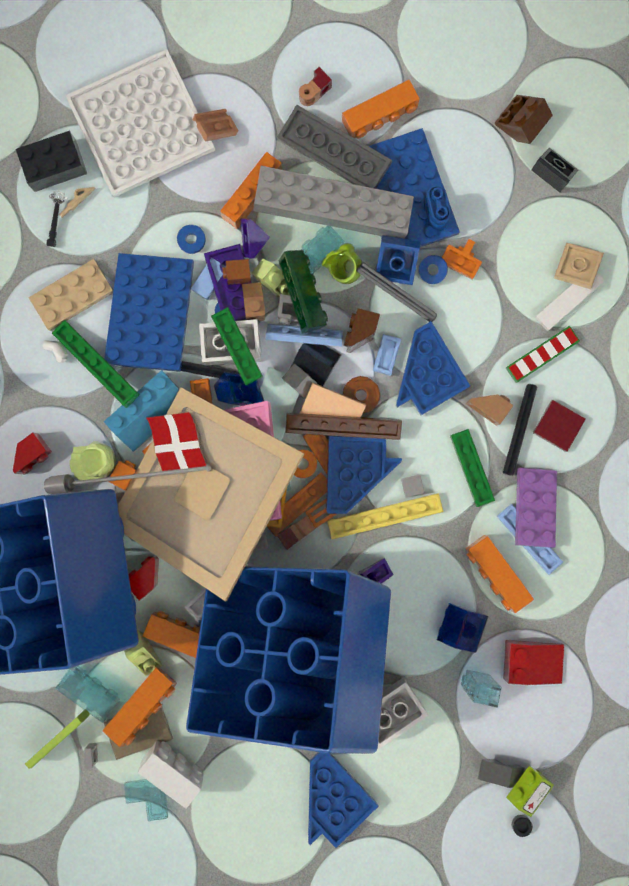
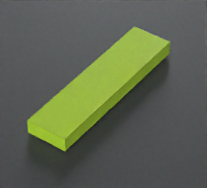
[25,709,90,769]

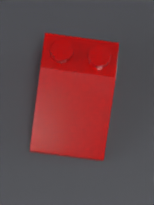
[503,640,564,685]

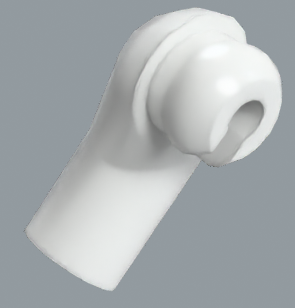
[43,340,68,363]

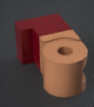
[299,67,332,106]
[277,516,316,550]

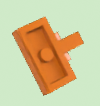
[442,239,482,280]

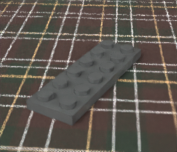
[277,105,392,189]

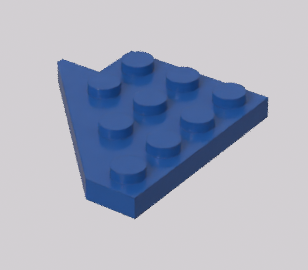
[396,321,470,416]
[326,436,402,514]
[308,752,379,848]

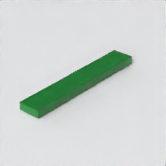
[52,320,140,408]

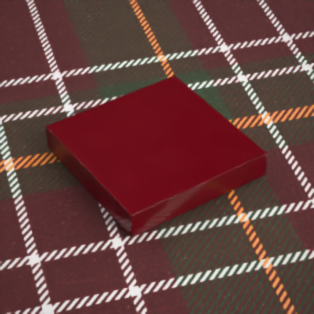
[533,400,586,452]

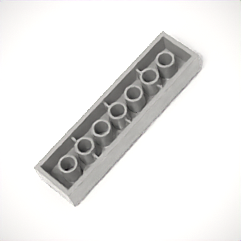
[253,166,414,239]

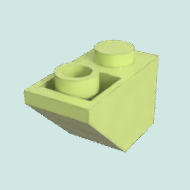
[251,259,289,298]
[124,630,162,676]

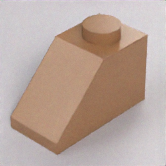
[242,282,265,321]
[466,394,513,426]

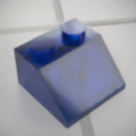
[437,603,488,653]

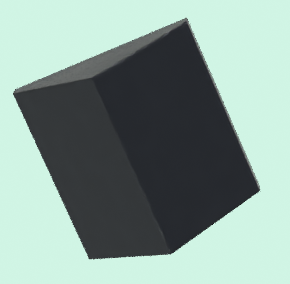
[531,147,578,193]
[290,343,341,386]

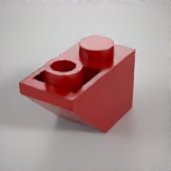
[13,432,52,475]
[129,556,159,601]

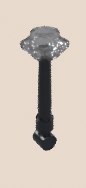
[46,191,68,247]

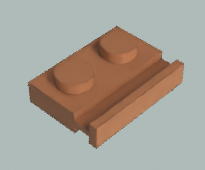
[192,109,239,142]

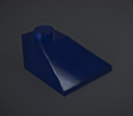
[214,372,264,406]

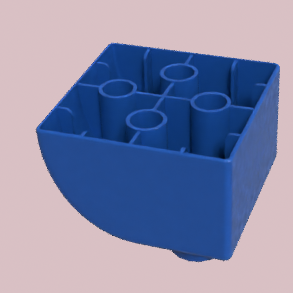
[0,489,139,675]
[186,567,391,754]

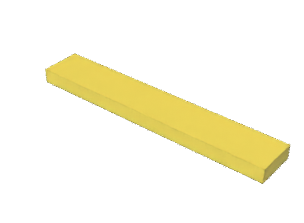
[327,493,443,539]

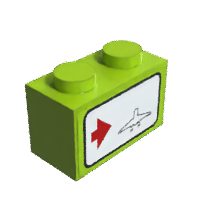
[506,766,554,817]

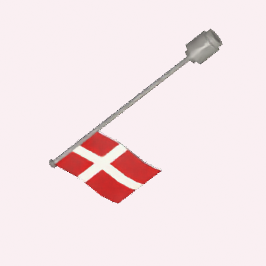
[44,412,211,494]

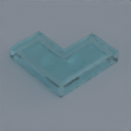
[124,779,168,821]

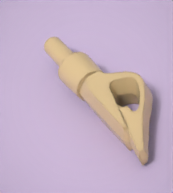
[59,187,96,218]

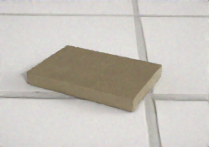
[104,707,173,760]

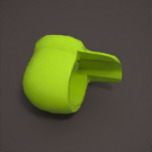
[322,243,362,284]

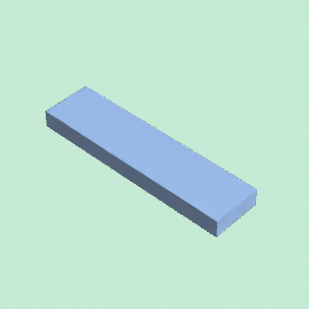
[266,324,343,347]
[496,504,563,575]

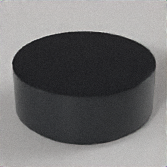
[511,815,533,837]

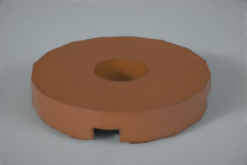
[342,376,380,414]

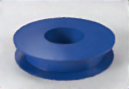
[177,225,206,254]
[419,255,448,284]

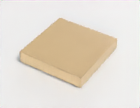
[554,243,604,289]

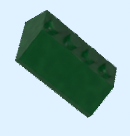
[278,250,328,334]

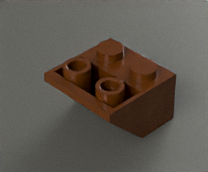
[495,95,553,144]
[344,308,380,353]

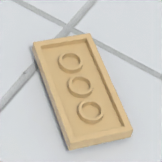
[29,259,113,331]

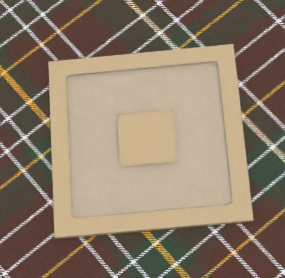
[118,388,304,601]

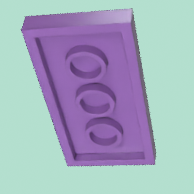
[515,468,557,548]

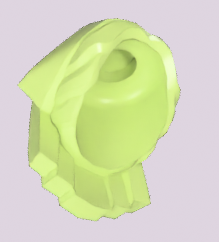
[70,441,116,481]

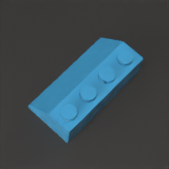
[104,370,180,452]

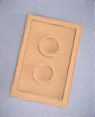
[299,383,366,437]

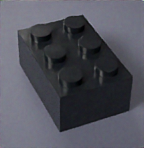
[16,130,87,192]

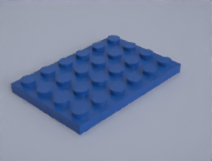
[369,128,460,247]
[104,253,194,372]

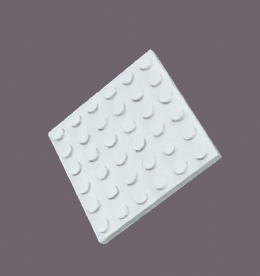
[66,49,215,197]

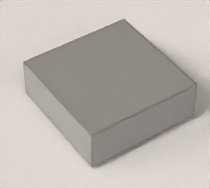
[401,475,424,498]
[84,743,98,769]

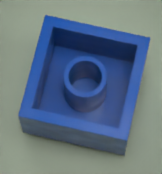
[376,235,420,285]

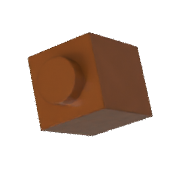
[222,259,251,285]

